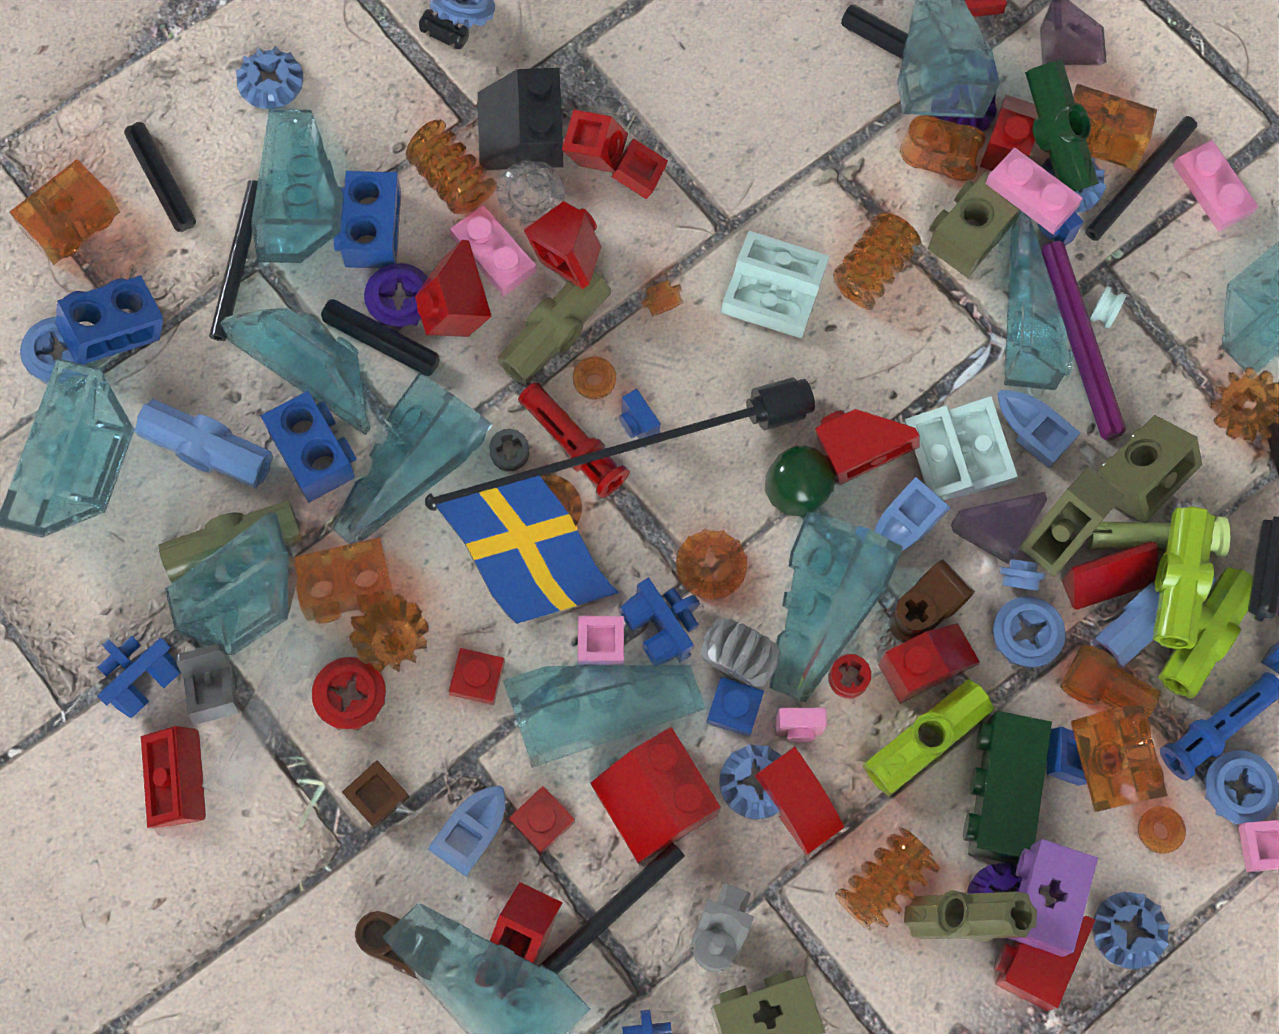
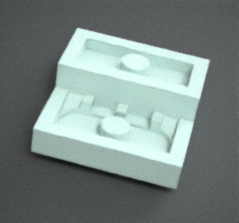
[720,231,830,339]
[905,396,1019,500]

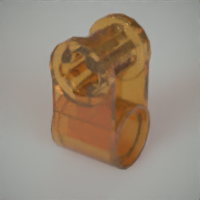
[900,115,986,181]

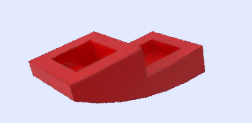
[755,747,845,855]

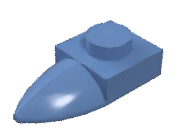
[997,390,1081,469]
[870,476,951,559]
[428,785,505,877]

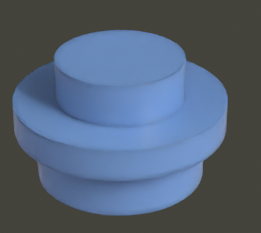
[999,559,1046,591]

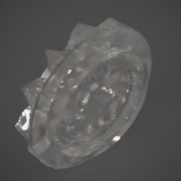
[497,161,565,226]

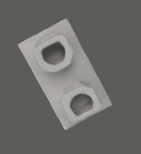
[690,883,754,972]

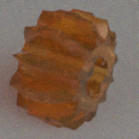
[1210,367,1279,443]
[349,592,429,673]

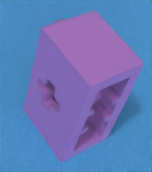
[1009,839,1098,957]

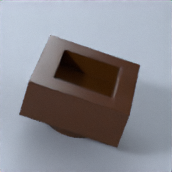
[342,760,410,829]

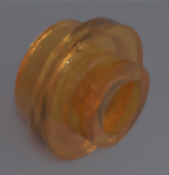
[641,280,683,317]
[573,356,616,400]
[1138,806,1186,854]

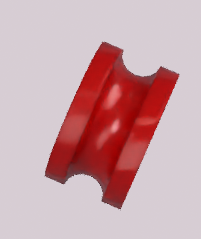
[828,654,872,699]

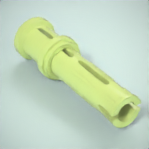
[1088,517,1231,557]

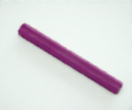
[1040,241,1126,440]

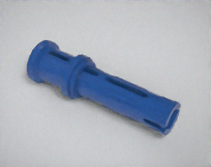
[1160,672,1279,781]

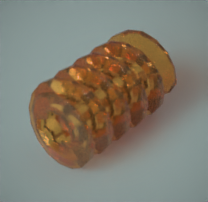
[405,119,497,214]
[833,213,922,310]
[835,827,941,930]

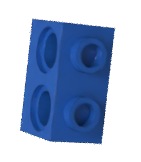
[334,171,401,268]
[55,276,164,366]
[260,391,357,503]

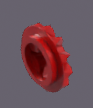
[312,657,386,730]

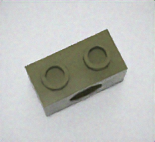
[928,171,1021,278]
[1097,415,1203,523]
[1019,467,1124,577]

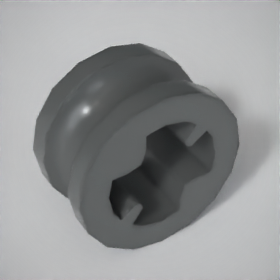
[489,428,529,472]

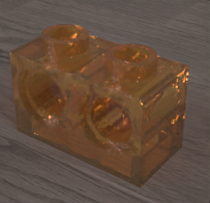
[290,537,396,624]

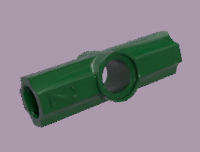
[1025,59,1099,192]

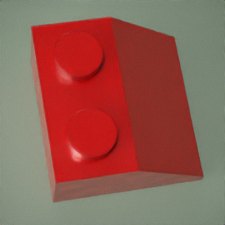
[590,727,721,864]

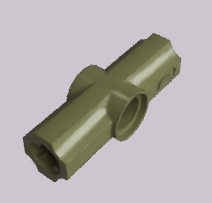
[498,271,611,385]
[158,500,303,584]
[904,890,1037,942]

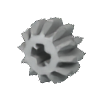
[700,618,781,687]

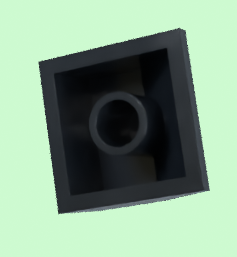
[477,68,564,170]

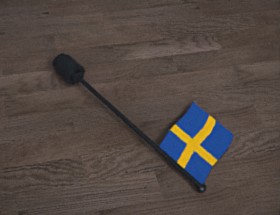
[425,377,815,624]

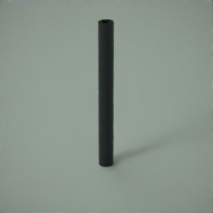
[1085,116,1198,241]
[209,180,264,341]
[532,842,685,986]

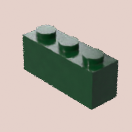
[963,711,1052,865]

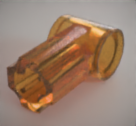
[1060,645,1161,728]

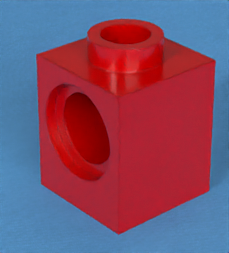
[562,109,628,173]

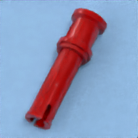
[518,382,630,498]

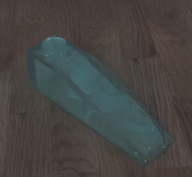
[897,0,1000,118]
[251,109,344,263]
[1004,211,1073,390]
[332,373,492,547]
[769,511,903,703]
[503,665,706,768]
[382,903,591,1034]

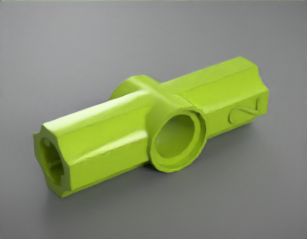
[1152,506,1215,649]
[1157,566,1253,699]
[863,679,995,797]

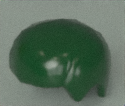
[765,445,836,517]

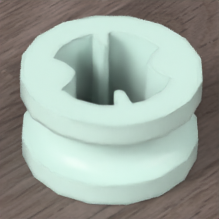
[1089,285,1126,330]

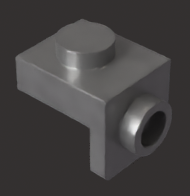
[176,644,239,725]

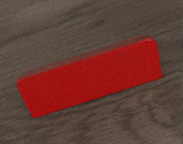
[1062,541,1158,610]
[141,726,206,828]

